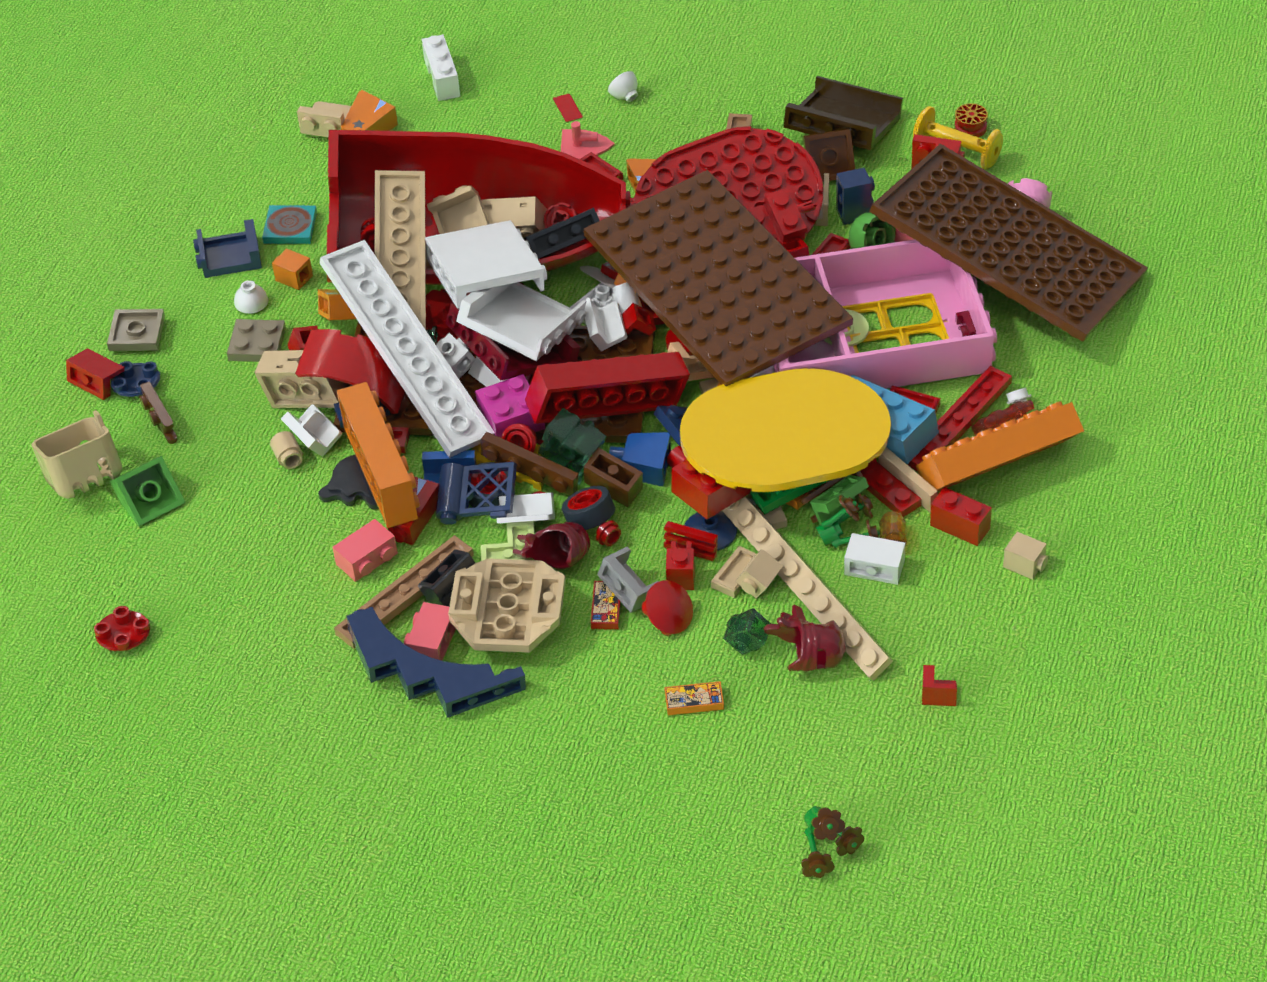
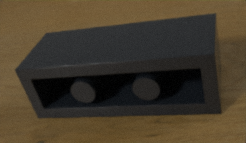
[524,208,600,260]

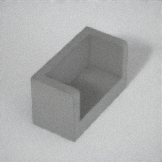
[597,547,659,613]

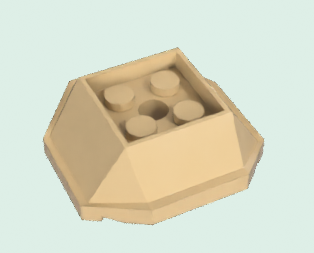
[448,559,566,653]

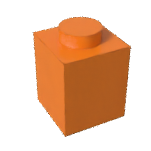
[272,248,313,290]

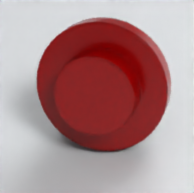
[596,520,621,546]

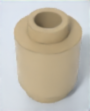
[270,431,303,469]

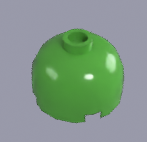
[849,212,896,249]

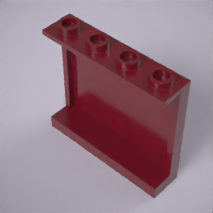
[446,302,580,381]

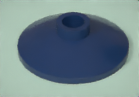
[684,511,737,551]

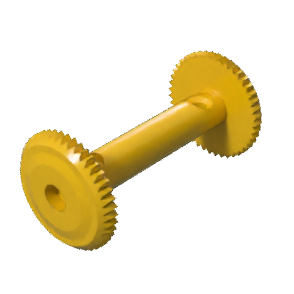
[913,106,1003,170]

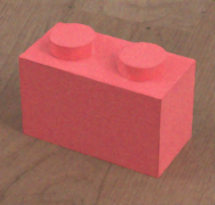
[333,519,398,582]
[404,602,456,661]

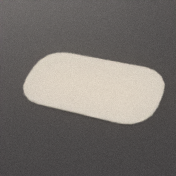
[580,266,616,288]

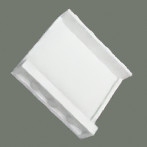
[425,220,547,309]
[456,282,587,361]

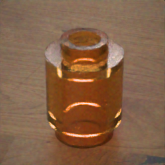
[879,511,907,546]

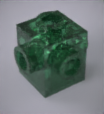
[723,608,771,655]

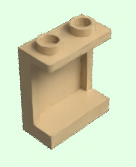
[427,186,489,234]

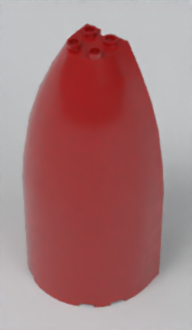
[326,130,631,285]

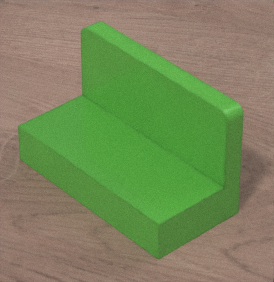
[810,475,869,525]

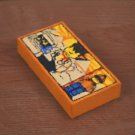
[664,681,724,715]

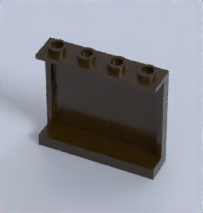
[783,76,903,151]

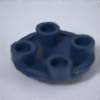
[111,361,160,397]

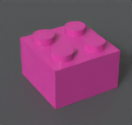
[475,374,545,438]

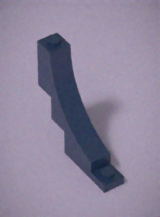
[346,607,526,718]

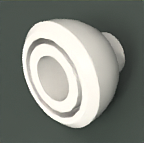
[608,71,638,102]
[234,281,268,314]

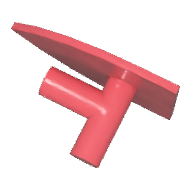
[561,121,615,159]

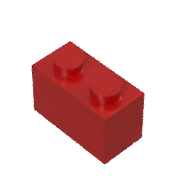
[930,487,992,546]

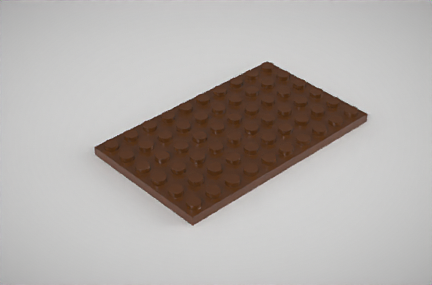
[869,144,1148,342]
[584,170,853,386]

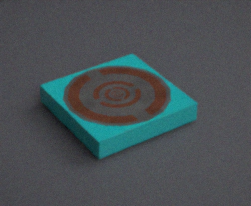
[262,205,317,244]

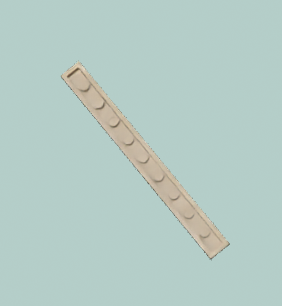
[722,496,893,681]

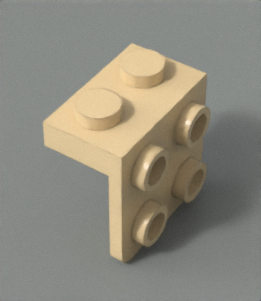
[297,101,351,137]

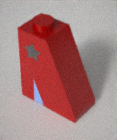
[388,476,439,545]

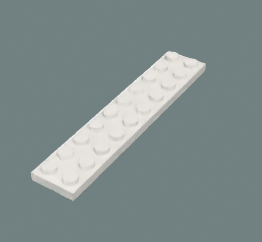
[320,240,495,458]

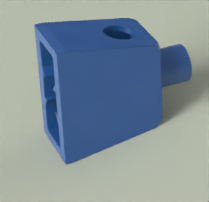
[609,432,672,487]

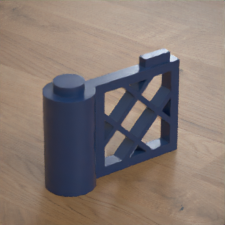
[436,462,517,525]

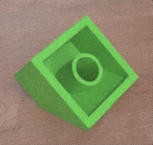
[109,456,186,526]

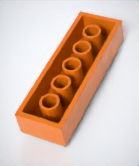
[336,382,420,528]
[916,401,1084,491]

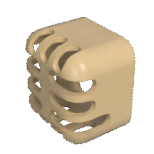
[31,410,122,499]

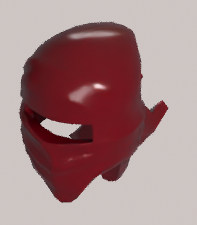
[513,522,590,569]
[763,604,846,672]

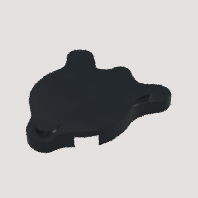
[318,455,379,510]

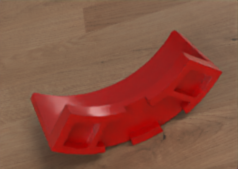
[295,329,405,414]

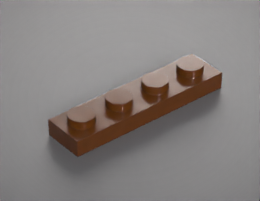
[481,431,579,496]

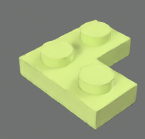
[481,521,534,561]

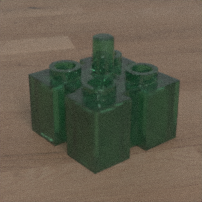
[537,408,607,485]

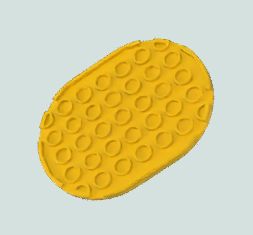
[680,368,891,492]

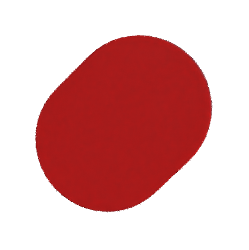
[634,126,823,237]

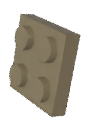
[107,309,165,351]
[227,319,286,362]

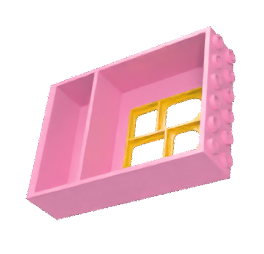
[773,240,997,389]

